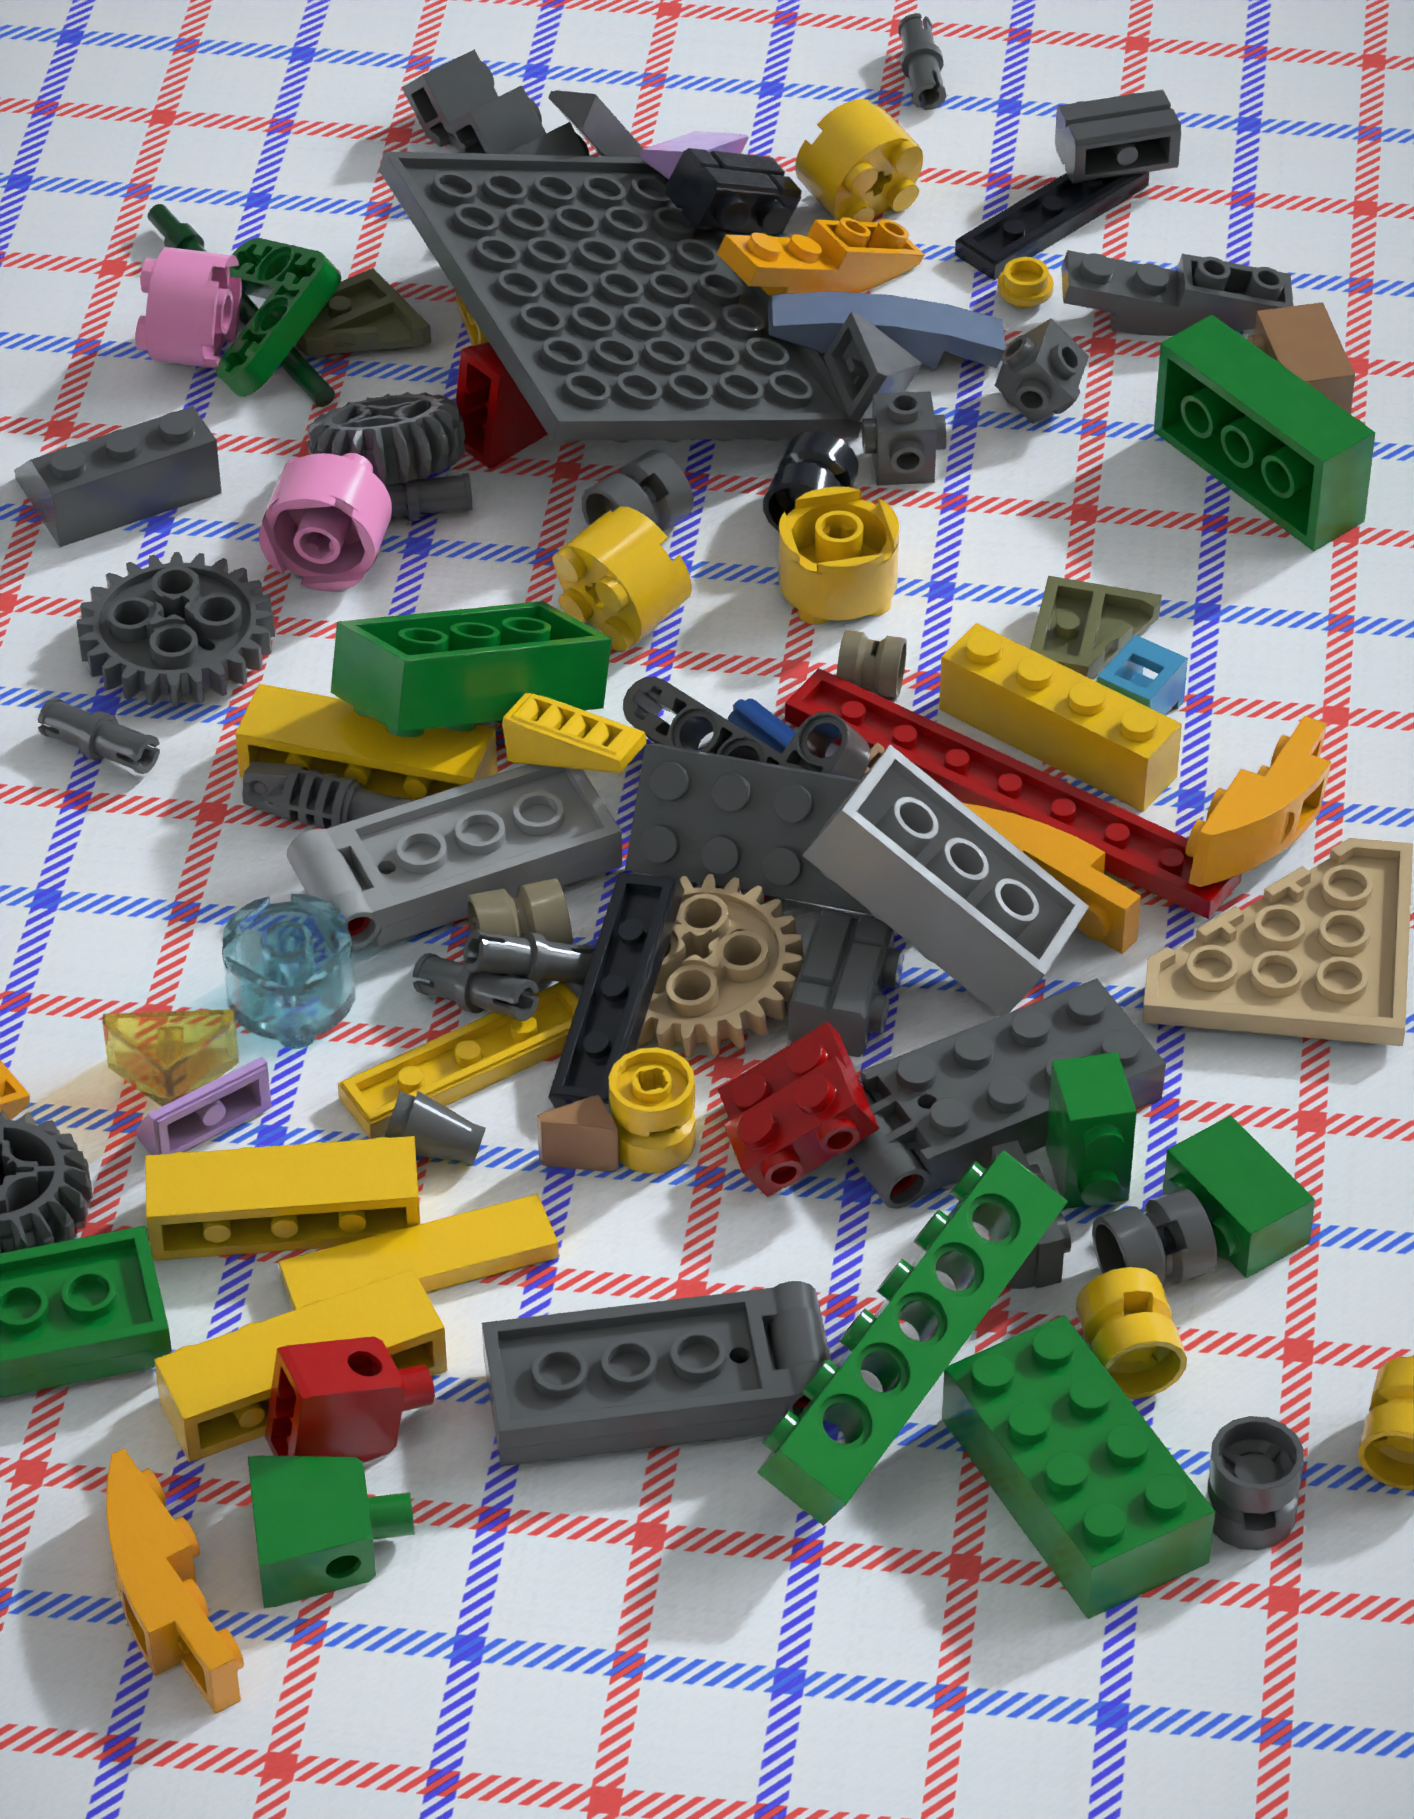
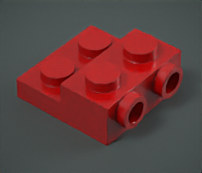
[717,1021,879,1197]

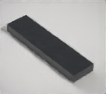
[955,172,1149,281]
[548,872,685,1114]

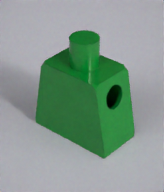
[248,1456,414,1608]

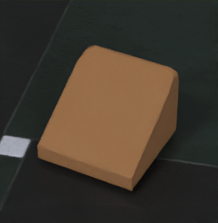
[537,1095,619,1171]

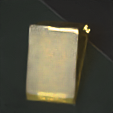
[102,1009,239,1107]

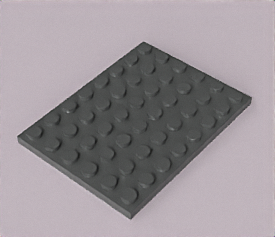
[379,151,862,443]

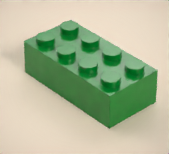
[1154,315,1376,552]
[330,601,612,737]
[942,1315,1215,1619]

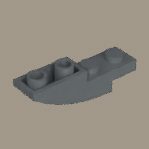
[1061,250,1294,336]

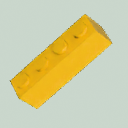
[939,623,1182,812]
[235,684,497,801]
[145,1136,421,1261]
[154,1269,448,1463]

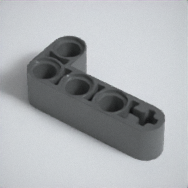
[623,676,870,779]

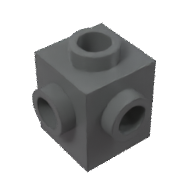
[994,318,1089,424]
[862,391,946,486]

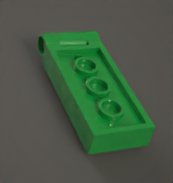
[0,1226,172,1398]

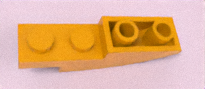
[716,217,925,297]
[1185,716,1331,887]
[963,803,1141,954]
[106,1448,244,1714]

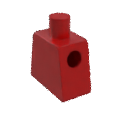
[456,342,548,469]
[265,1336,435,1463]

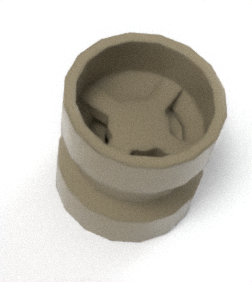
[836,630,907,698]

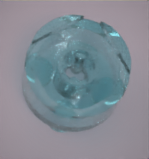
[222,894,356,1049]

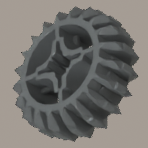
[307,392,466,487]
[0,1109,93,1253]

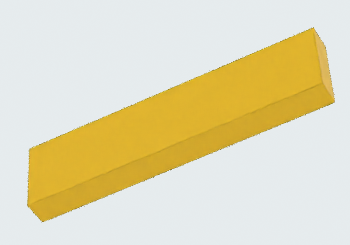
[337,982,579,1139]
[278,1194,559,1311]

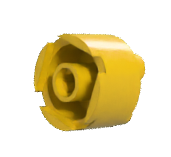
[795,99,923,222]
[779,487,899,625]
[552,506,692,652]

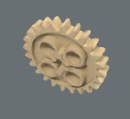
[637,874,804,1057]

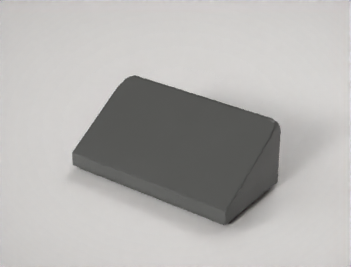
[548,90,643,157]

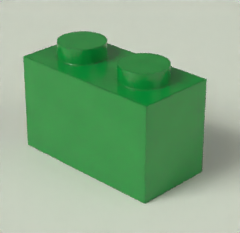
[1046,1052,1137,1209]
[1162,1115,1315,1278]

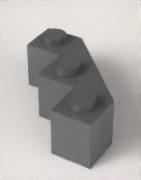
[402,49,590,156]

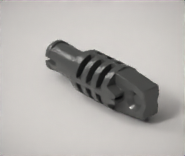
[242,761,414,829]

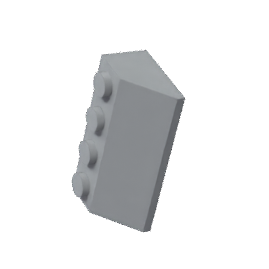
[802,745,1089,1016]

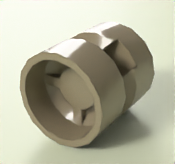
[466,878,573,944]

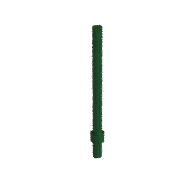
[147,204,335,407]

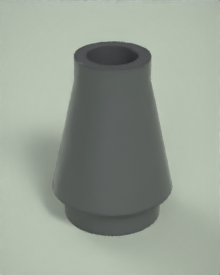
[384,1091,486,1165]

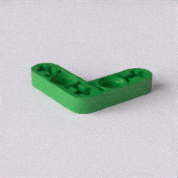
[216,238,342,397]

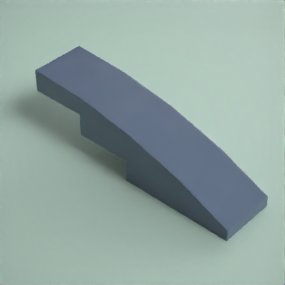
[767,292,1005,369]

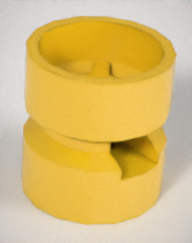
[608,1047,696,1174]
[1076,1267,1187,1399]
[1357,1356,1414,1490]

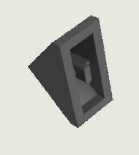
[823,312,922,422]

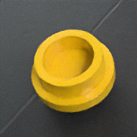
[997,257,1054,308]

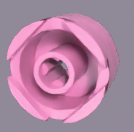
[135,247,242,369]
[259,453,392,591]

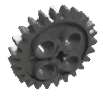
[77,552,275,706]

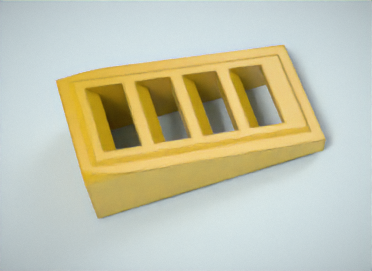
[502,693,647,773]

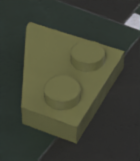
[296,268,431,356]
[1030,575,1162,679]

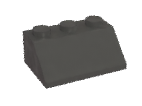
[14,406,222,547]

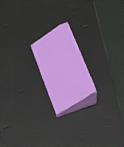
[639,131,749,179]
[136,1057,272,1155]

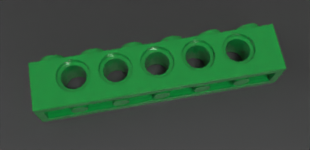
[757,1150,1068,1526]

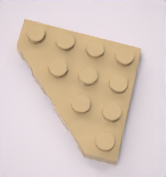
[1142,838,1413,1046]

